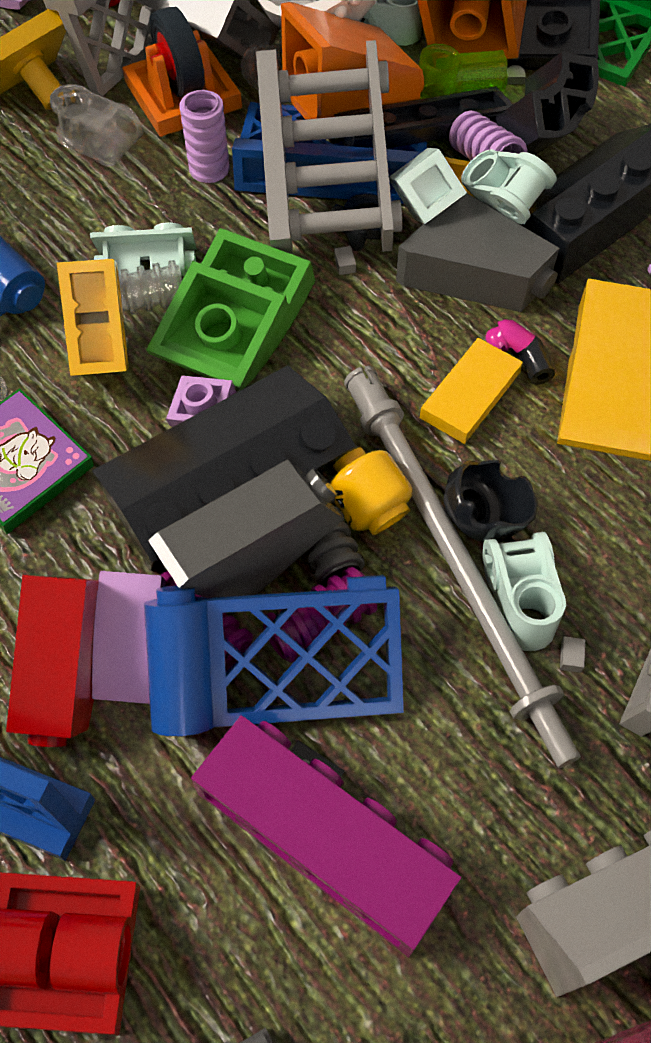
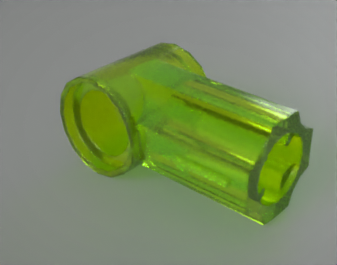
[419,43,508,99]

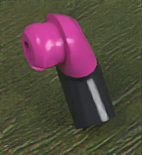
[486,319,556,385]

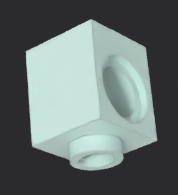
[389,148,467,224]

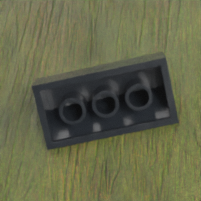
[518,124,651,284]
[92,365,356,571]

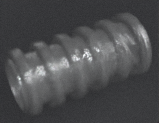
[119,259,182,315]

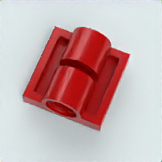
[0,872,141,1036]

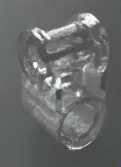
[50,84,143,167]

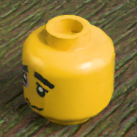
[329,447,412,535]

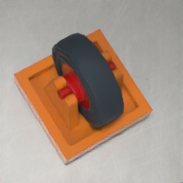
[122,6,242,137]

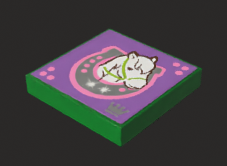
[0,388,94,534]

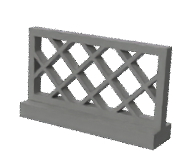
[43,0,153,98]

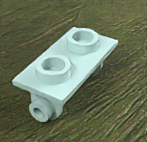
[90,223,197,279]

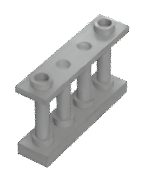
[256,40,402,254]

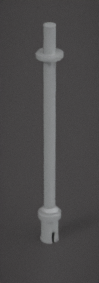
[344,366,581,768]

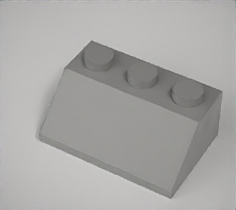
[516,831,651,997]

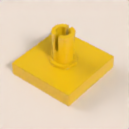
[0,9,67,110]

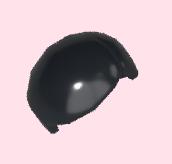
[443,460,538,543]

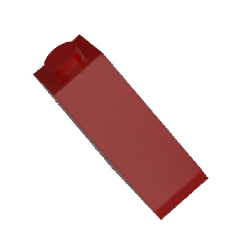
[6,575,99,747]

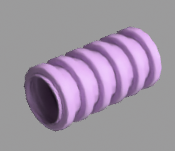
[179,90,230,183]
[449,110,528,160]

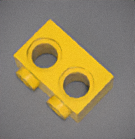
[57,259,129,376]

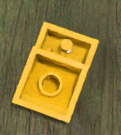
[557,279,651,461]

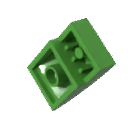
[146,228,316,391]

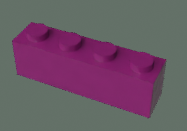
[191,715,461,958]

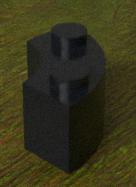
[496,52,599,155]

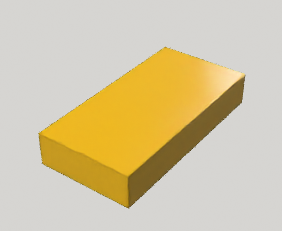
[420,338,523,444]

